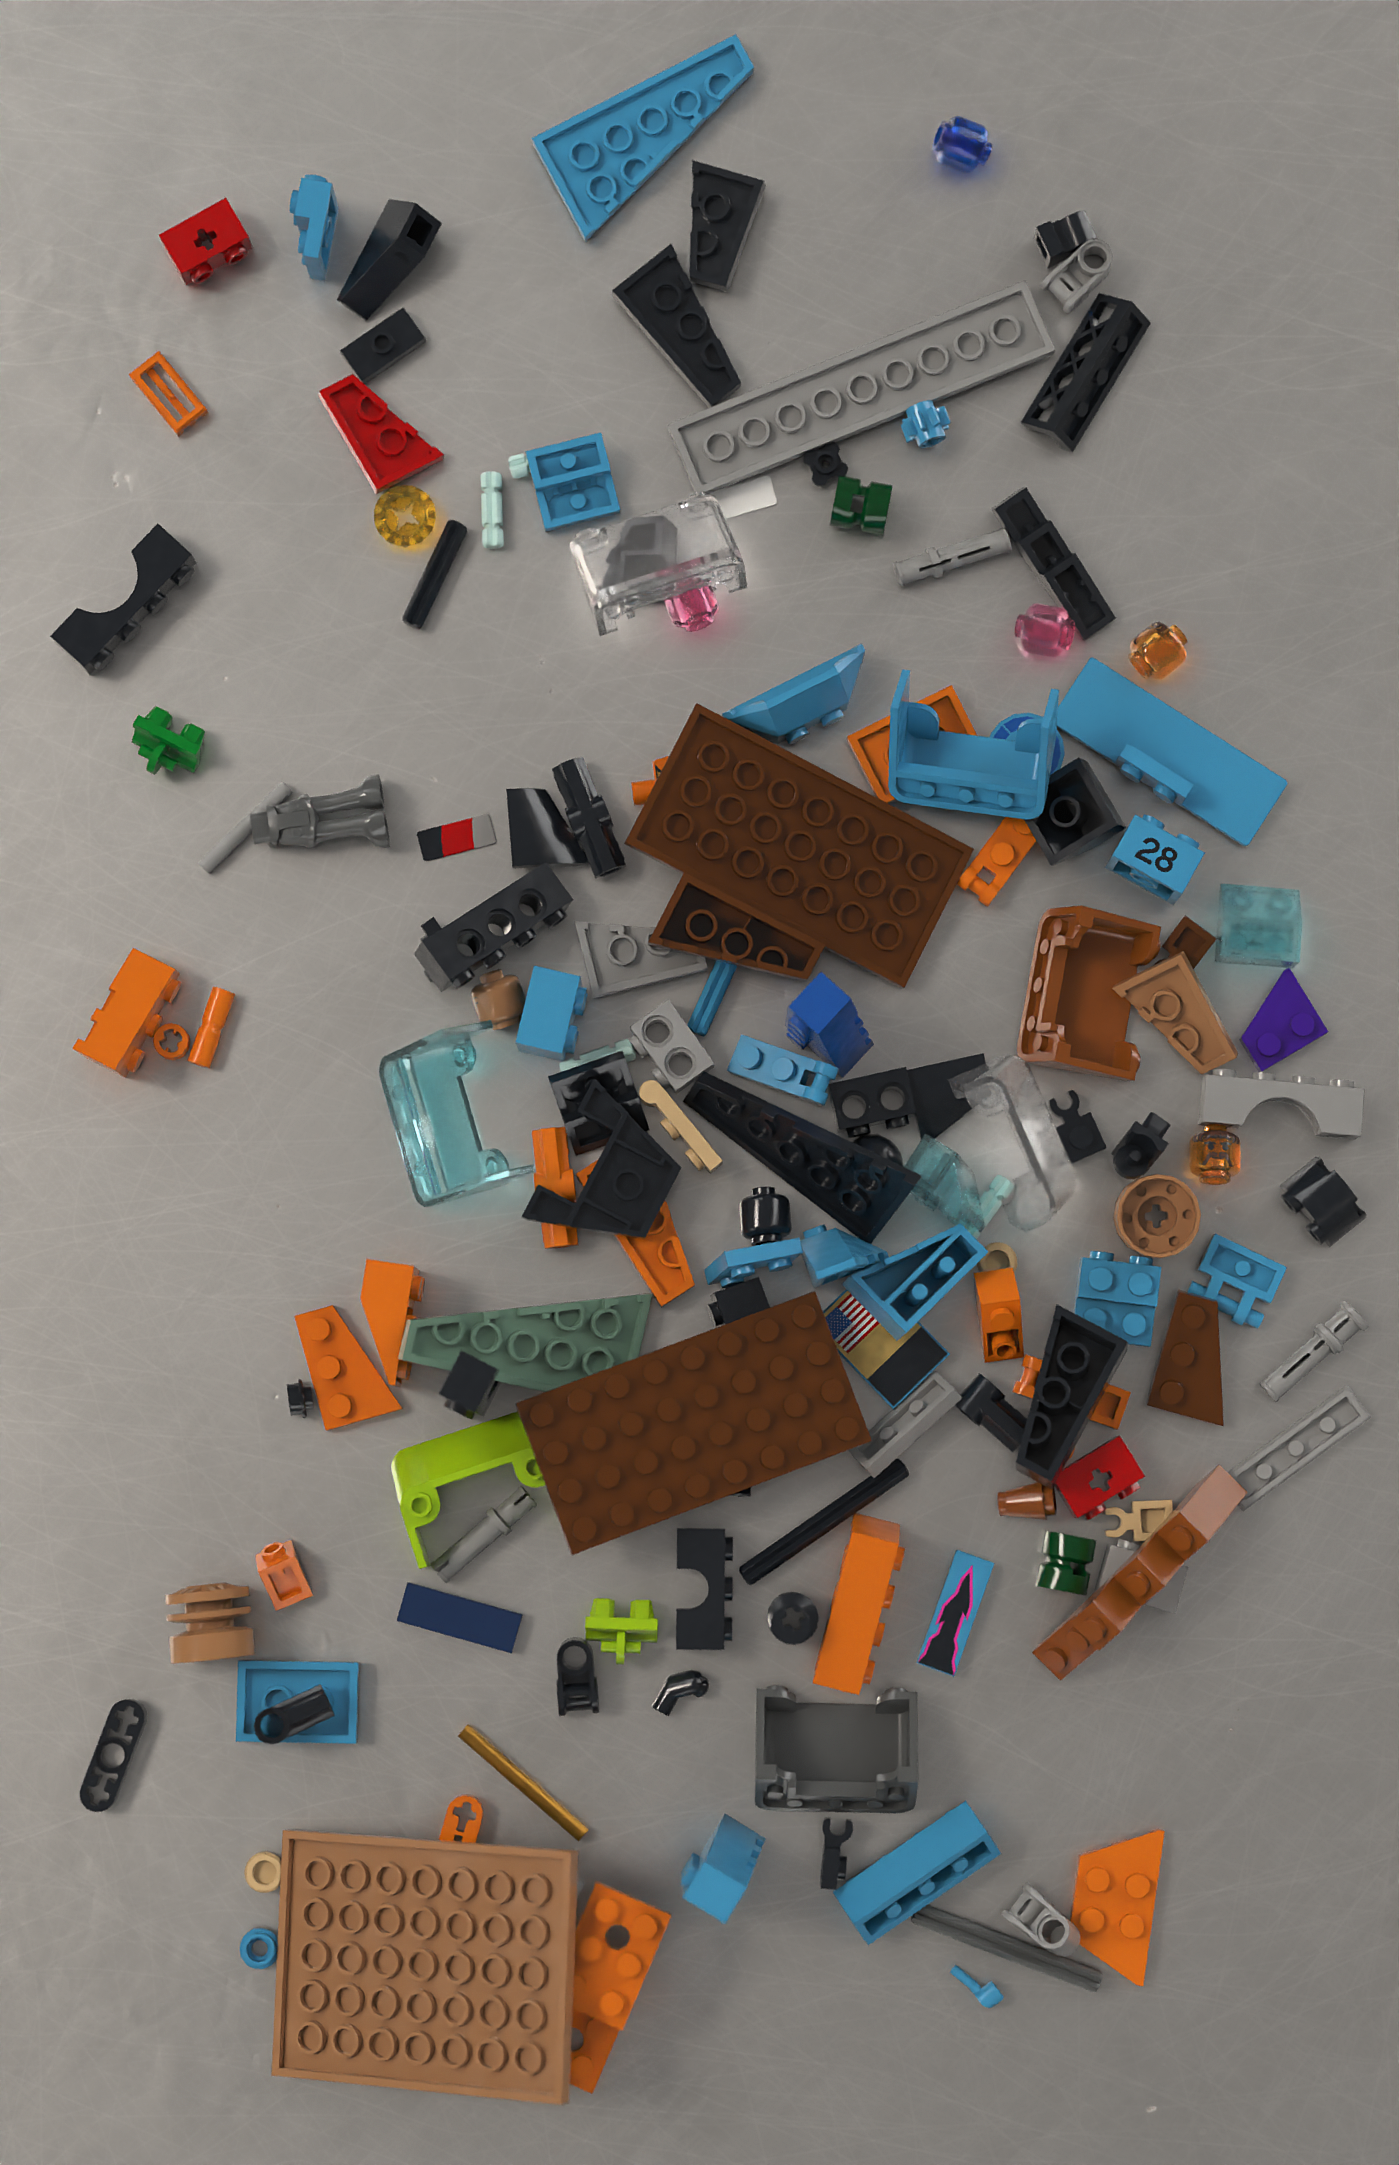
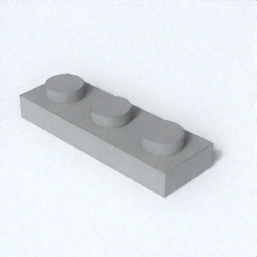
[848,1371,962,1478]

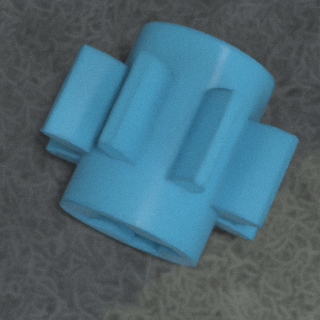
[901,400,951,448]

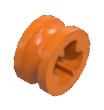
[153,1023,191,1060]

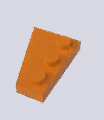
[294,1305,403,1431]

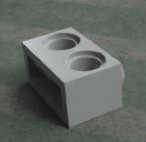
[628,999,714,1094]

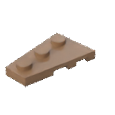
[1112,951,1238,1074]

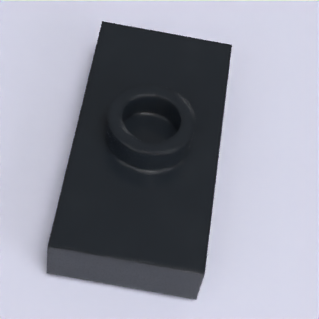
[340,307,426,384]

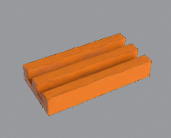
[129,351,208,436]

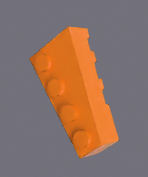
[813,1513,905,1695]

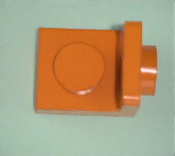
[255,1540,313,1611]

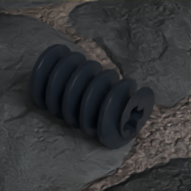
[767,1592,819,1645]

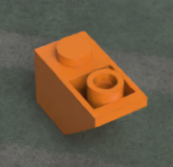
[974,1267,1024,1363]

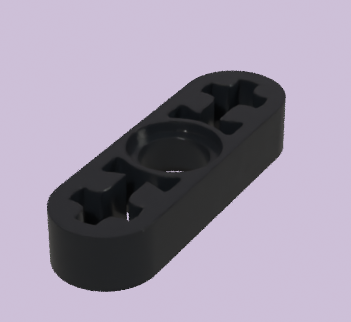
[80,1699,147,1812]

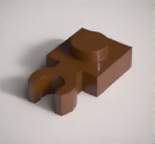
[1153,915,1217,969]

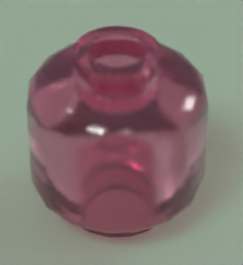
[662,570,719,632]
[1015,603,1075,658]

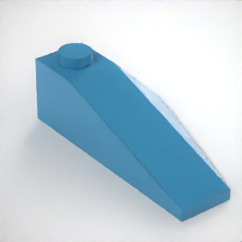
[800,1224,889,1288]

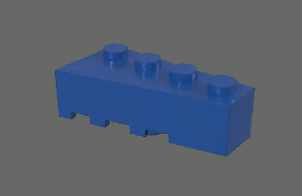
[785,972,874,1078]

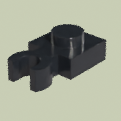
[1048,1090,1107,1165]

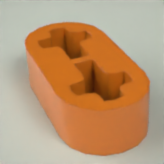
[439,1794,484,1843]

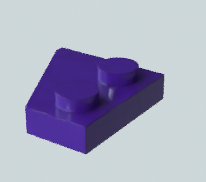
[1239,968,1329,1072]

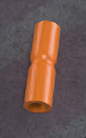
[187,987,235,1069]

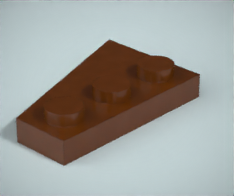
[1146,1290,1224,1426]

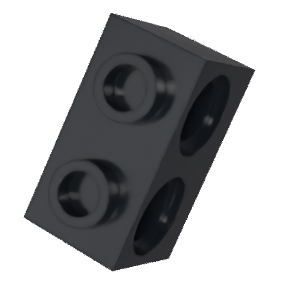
[828,1067,917,1138]

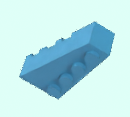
[680,1814,766,1924]

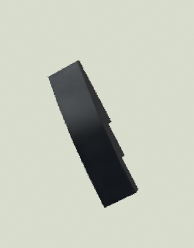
[991,487,1116,640]

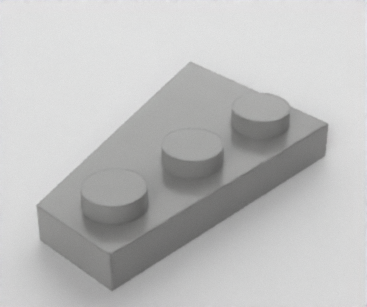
[574,921,708,998]

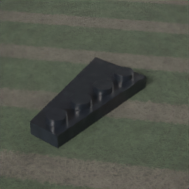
[612,244,741,408]

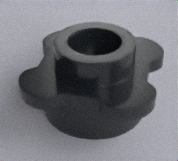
[803,442,848,486]

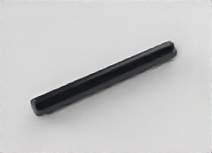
[739,1459,909,1585]

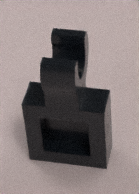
[820,1817,853,1890]

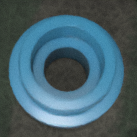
[240,1928,278,1969]

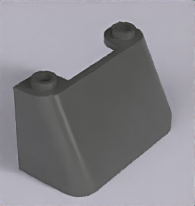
[755,1685,918,1813]

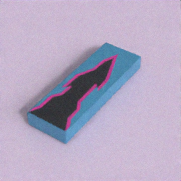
[916,1550,994,1676]

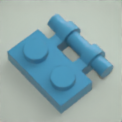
[1187,1234,1287,1329]

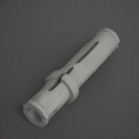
[893,527,1012,586]
[430,1486,537,1583]

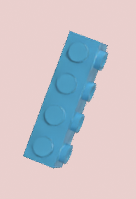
[833,1801,1001,1945]

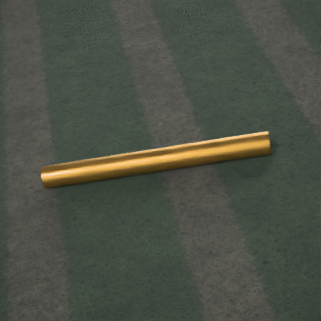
[458,1724,589,1842]

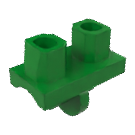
[132,706,205,775]

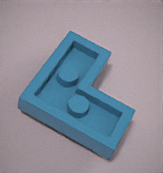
[704,1238,803,1288]

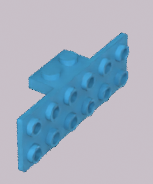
[1057,658,1287,847]

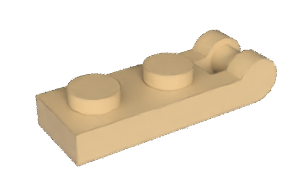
[639,1080,723,1174]

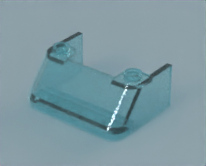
[379,1020,536,1207]

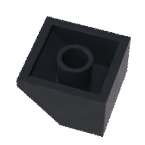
[1024,757,1126,866]

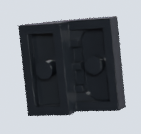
[548,1051,650,1156]

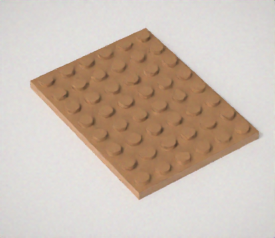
[271,1829,579,2105]

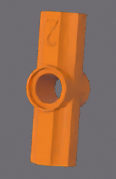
[532,1127,579,1249]

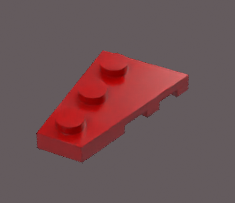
[318,374,444,494]

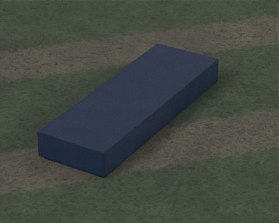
[396,1582,523,1653]

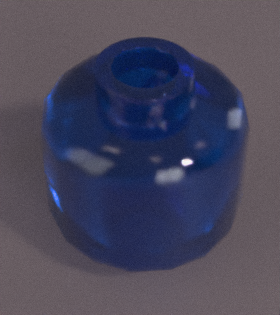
[932,116,992,173]

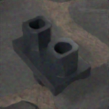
[1111,1112,1171,1179]

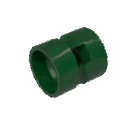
[830,475,893,535]
[1036,1531,1097,1596]

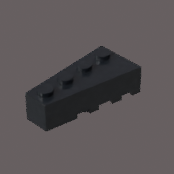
[1016,1305,1128,1489]

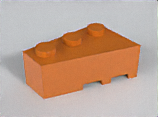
[72,948,181,1078]

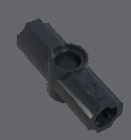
[552,757,626,879]

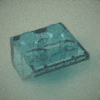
[1215,884,1302,968]
[904,1134,985,1233]

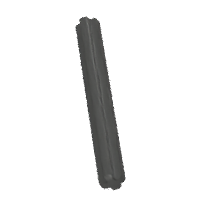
[911,1905,1103,1992]

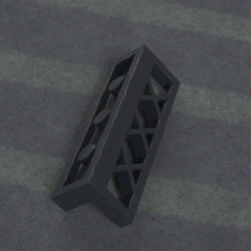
[1021,293,1151,452]

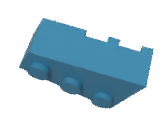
[842,1223,988,1341]

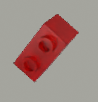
[159,198,253,285]
[1054,1435,1145,1521]

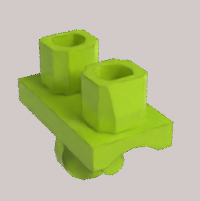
[585,1598,658,1665]

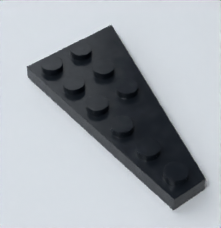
[683,1071,922,1244]

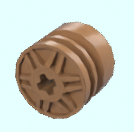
[1113,1174,1201,1258]
[165,1582,255,1664]

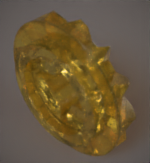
[374,485,436,548]

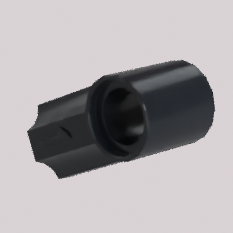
[955,1373,1027,1452]
[254,1684,335,1744]

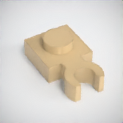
[1103,1500,1173,1541]

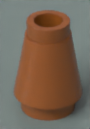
[998,1482,1057,1520]

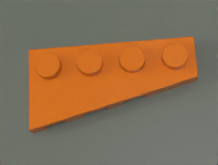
[575,1160,695,1307]

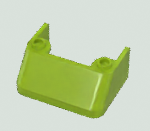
[391,1411,545,1569]

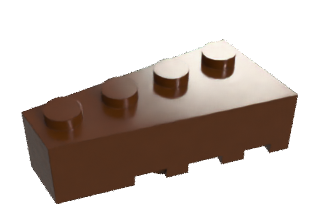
[648,872,826,982]

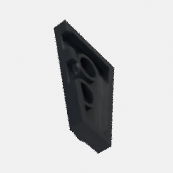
[689,160,766,292]

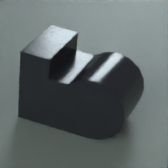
[1033,211,1098,269]

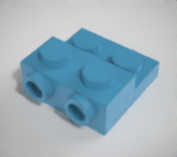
[290,174,339,281]
[1074,1251,1162,1347]

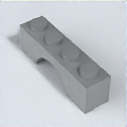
[1198,1069,1365,1139]

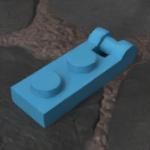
[727,1034,839,1106]

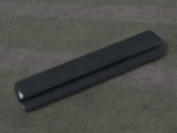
[402,520,467,629]

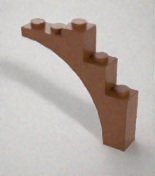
[1032,1464,1248,1681]

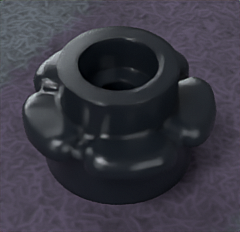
[287,1379,314,1418]

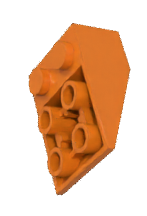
[360,1259,425,1388]

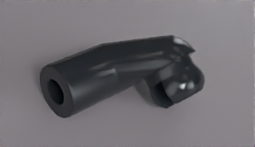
[652,1670,709,1716]

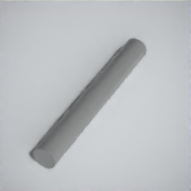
[198,782,293,874]

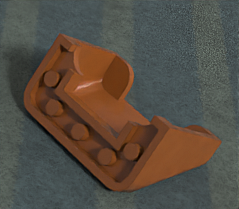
[1017,905,1161,1081]

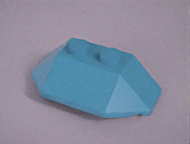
[722,643,865,744]

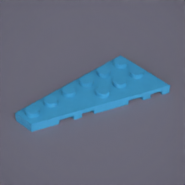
[532,34,754,242]

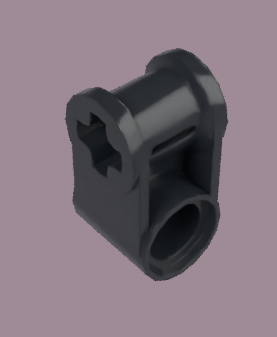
[556,1637,599,1716]

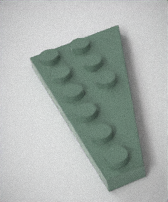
[398,1293,652,1392]

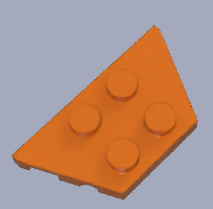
[1070,1829,1165,1986]

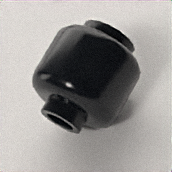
[739,1187,792,1246]

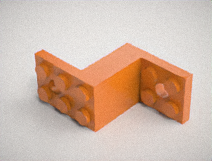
[570,1881,672,2094]

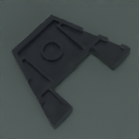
[521,1080,682,1239]

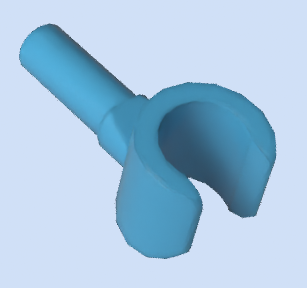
[950,1965,1003,2008]

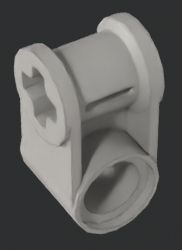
[1040,239,1113,314]
[1002,1882,1081,1957]

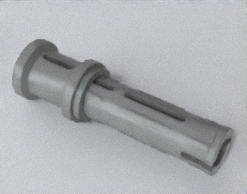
[1259,1301,1369,1402]

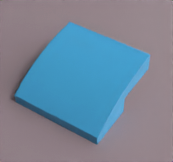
[526,432,621,532]

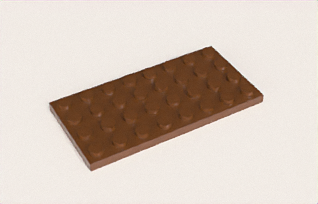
[624,703,974,989]
[515,1291,872,1555]

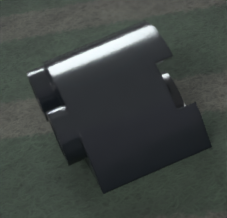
[1280,1157,1366,1247]

